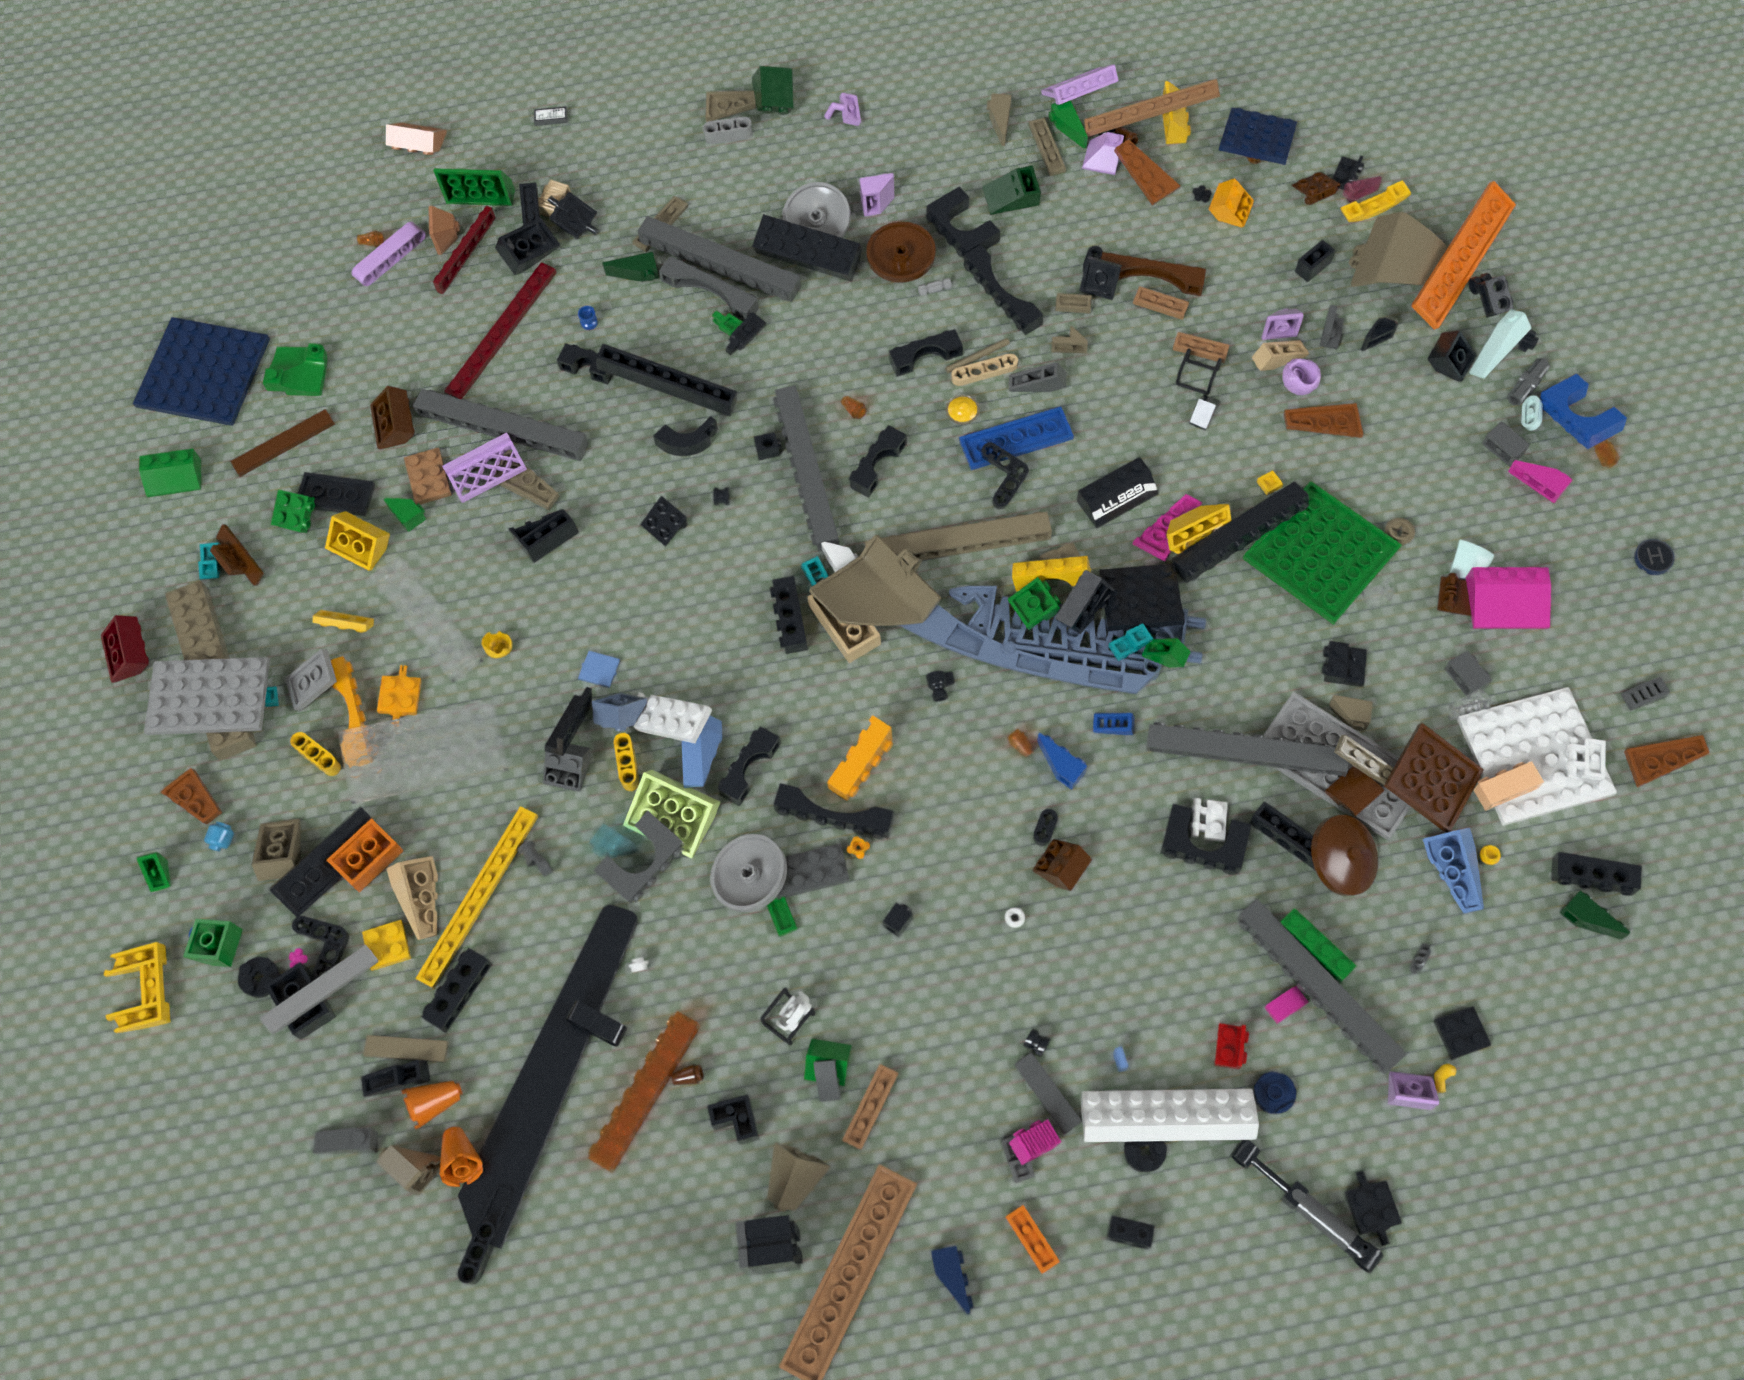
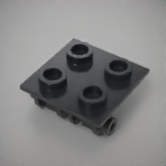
[640,496,688,546]

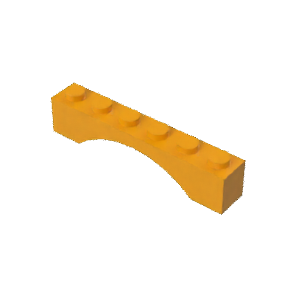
[331,656,375,770]

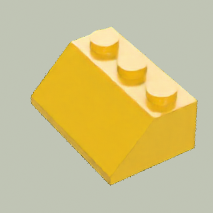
[1162,81,1191,144]
[325,511,390,571]

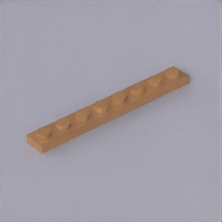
[1084,79,1220,137]

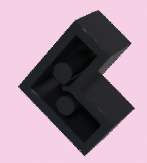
[707,1094,760,1145]

